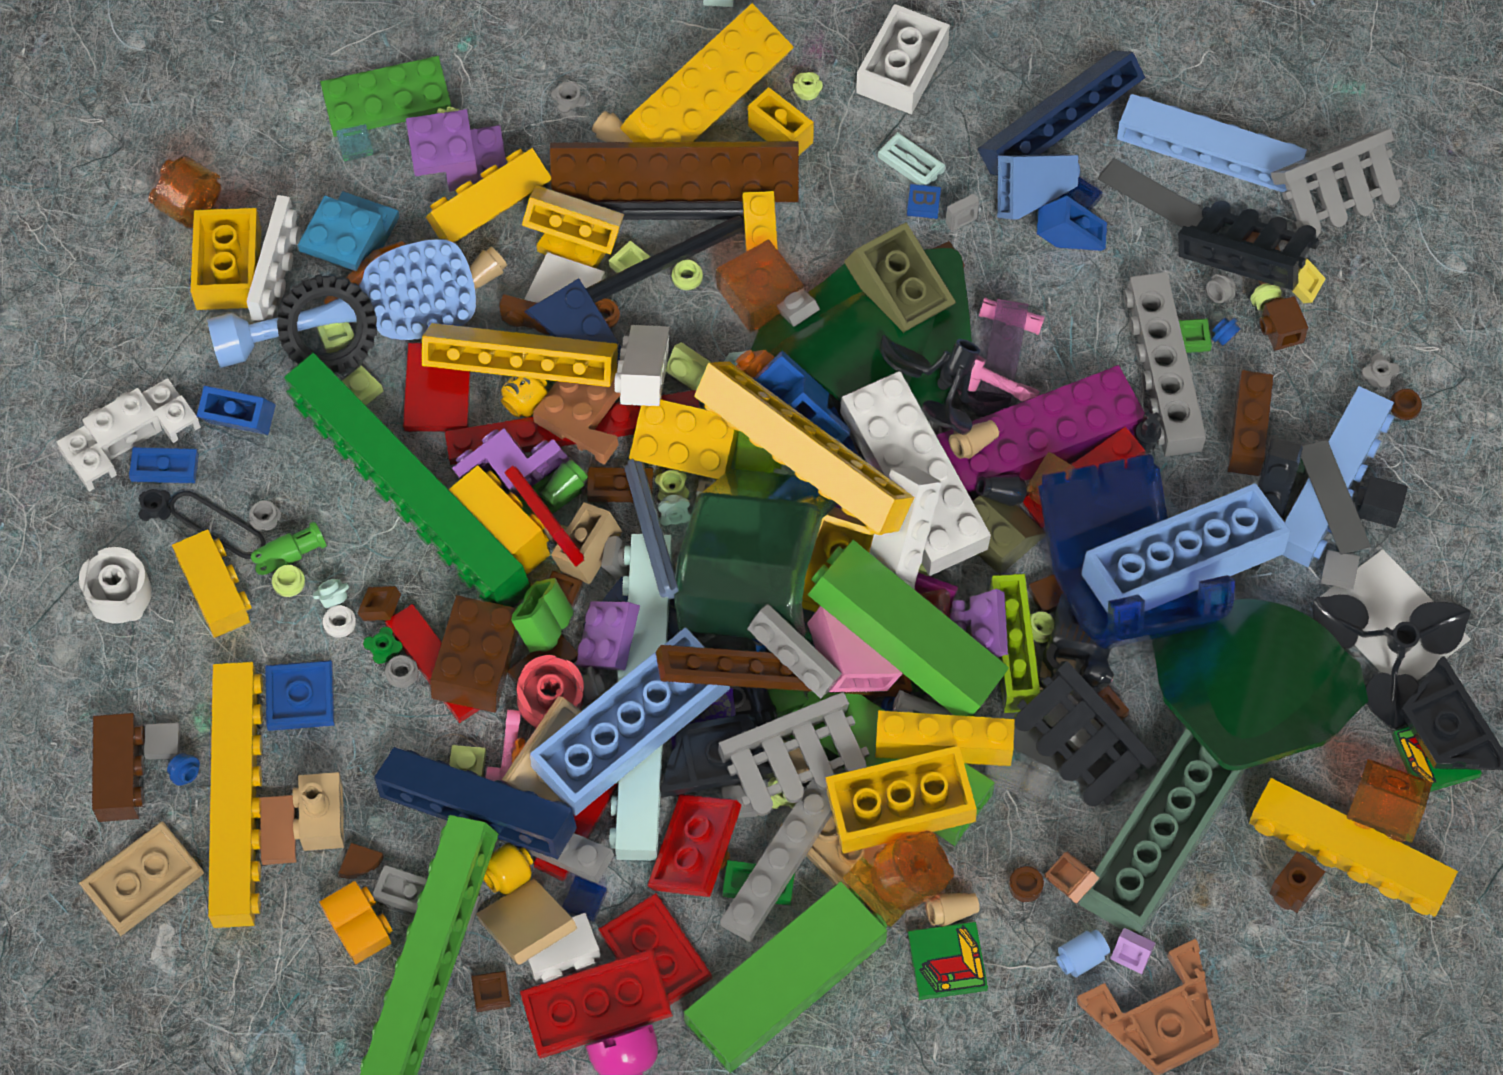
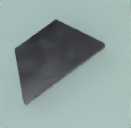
[1400,656,1503,770]
[660,714,775,798]

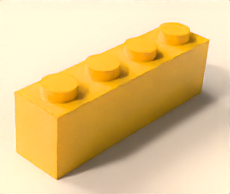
[425,148,551,243]
[875,710,1015,766]

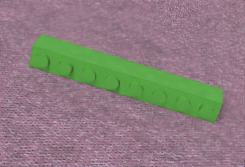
[360,815,499,1075]

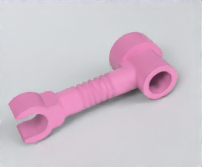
[968,355,1040,402]
[486,709,521,787]

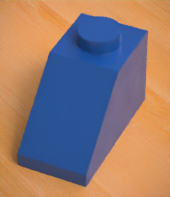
[1037,196,1107,251]

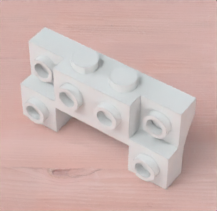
[56,378,201,492]

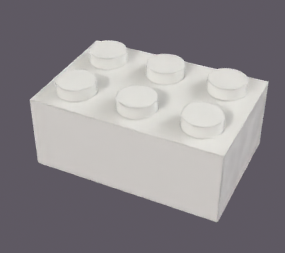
[856,4,950,114]

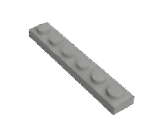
[720,767,846,942]

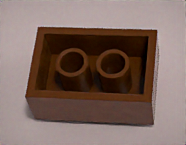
[431,595,519,713]

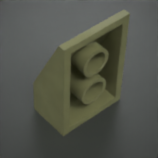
[844,222,956,333]

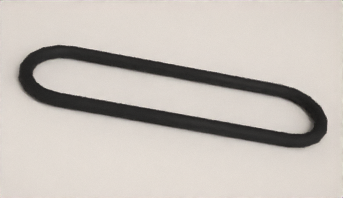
[169,491,266,559]

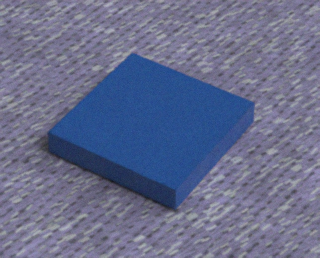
[265,660,335,731]

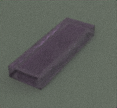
[981,299,1029,398]

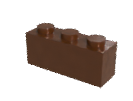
[1227,370,1274,476]
[92,713,145,822]

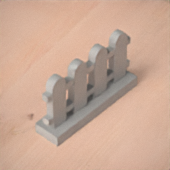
[1271,129,1403,237]
[718,692,869,816]

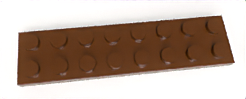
[550,141,799,202]

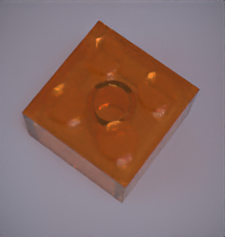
[716,239,803,333]
[1347,759,1433,843]

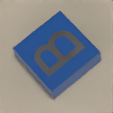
[907,184,941,219]

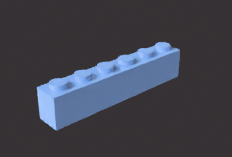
[1117,94,1307,192]
[1283,386,1395,567]

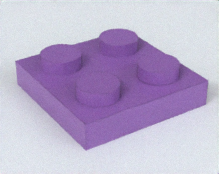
[576,601,640,670]

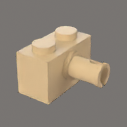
[543,502,622,585]
[293,772,344,851]

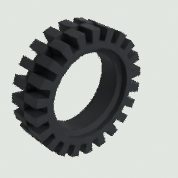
[277,274,377,374]

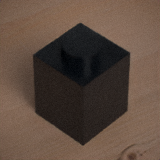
[1355,476,1408,528]

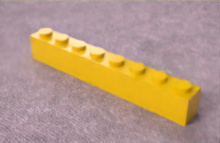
[694,361,914,535]
[208,662,263,928]

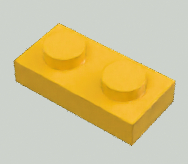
[742,191,778,256]
[536,233,606,268]

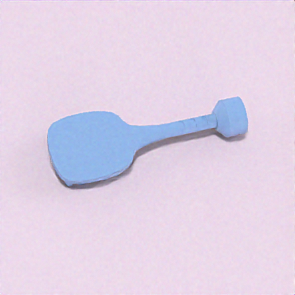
[207,239,476,368]

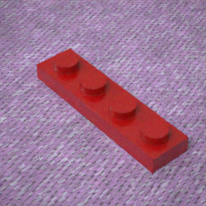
[1022,426,1145,528]

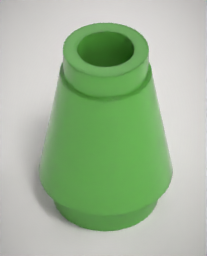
[540,459,588,507]

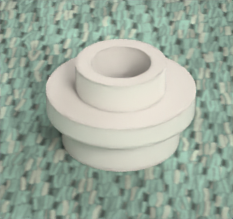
[323,605,356,638]

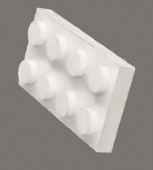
[246,195,301,324]

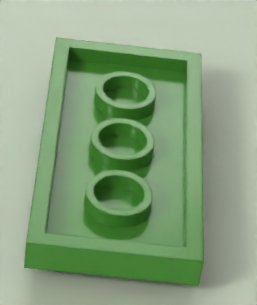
[320,56,452,137]

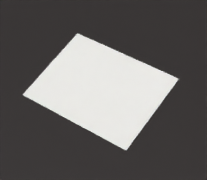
[1320,549,1471,681]

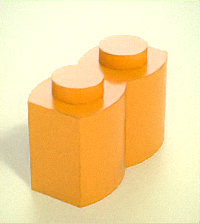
[319,881,393,965]

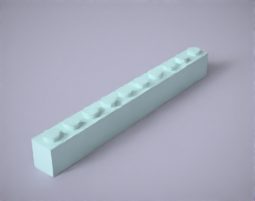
[609,534,672,861]

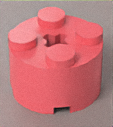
[517,655,584,729]

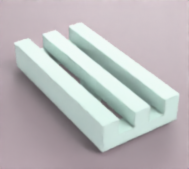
[878,132,945,186]

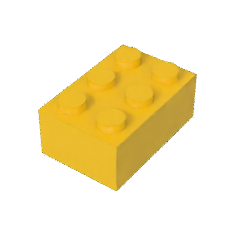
[190,208,262,310]
[629,400,739,482]
[449,465,550,575]

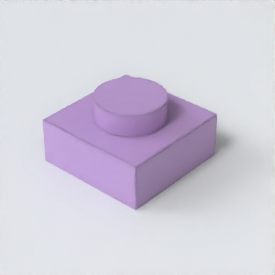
[1110,928,1156,974]

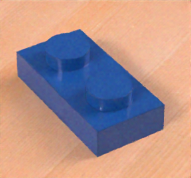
[129,447,199,483]

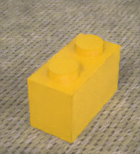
[748,87,814,155]

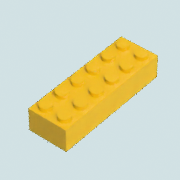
[620,3,794,142]

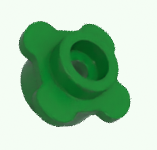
[363,627,403,664]

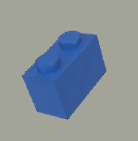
[196,386,276,435]

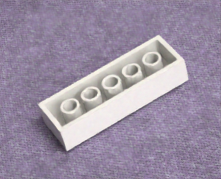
[840,371,991,576]

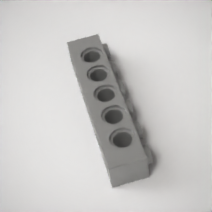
[1123,272,1206,457]

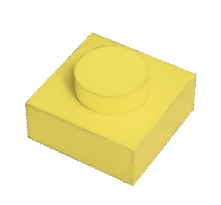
[1291,258,1326,304]

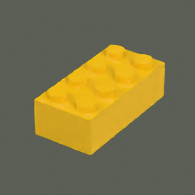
[825,745,977,854]

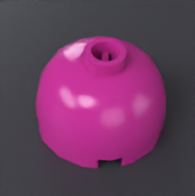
[586,1024,659,1075]

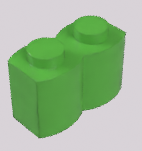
[511,578,574,652]

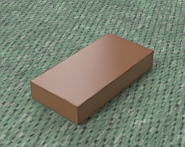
[260,795,297,865]
[1044,852,1100,904]

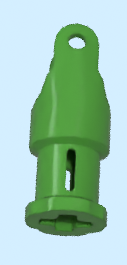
[251,521,327,575]

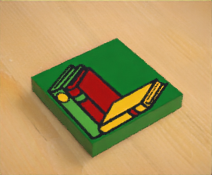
[1392,727,1482,795]
[908,922,988,1000]

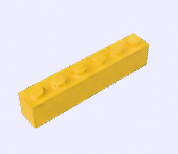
[422,323,618,387]
[1249,778,1458,917]

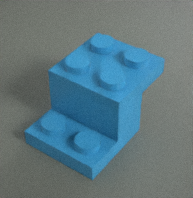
[298,191,399,271]

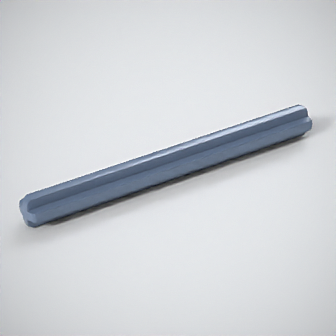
[625,459,679,599]

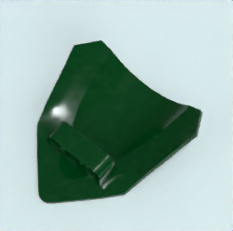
[751,248,972,422]
[1152,599,1369,771]

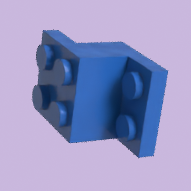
[753,351,851,443]

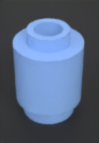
[1056,929,1110,977]

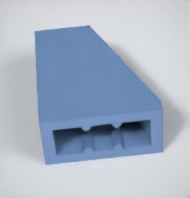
[997,154,1080,220]

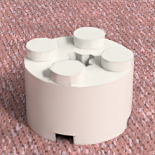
[79,547,152,623]

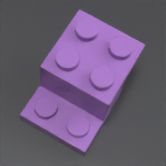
[406,109,507,192]
[452,429,569,497]

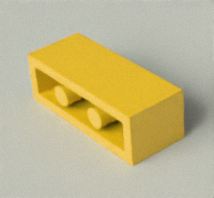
[522,185,624,255]
[172,529,252,638]

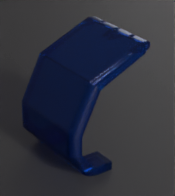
[1038,454,1235,649]

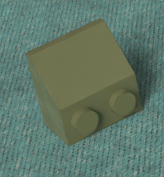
[973,496,1046,575]

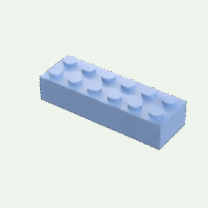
[1081,483,1291,624]
[530,627,730,816]

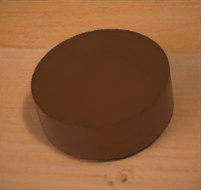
[1009,866,1044,902]

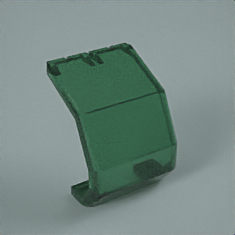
[674,469,838,645]

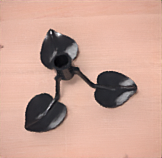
[880,334,1012,435]
[1313,594,1471,729]

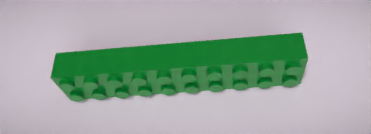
[284,353,531,607]

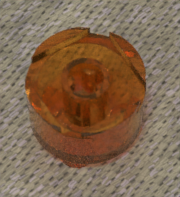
[148,156,221,228]
[871,831,954,910]

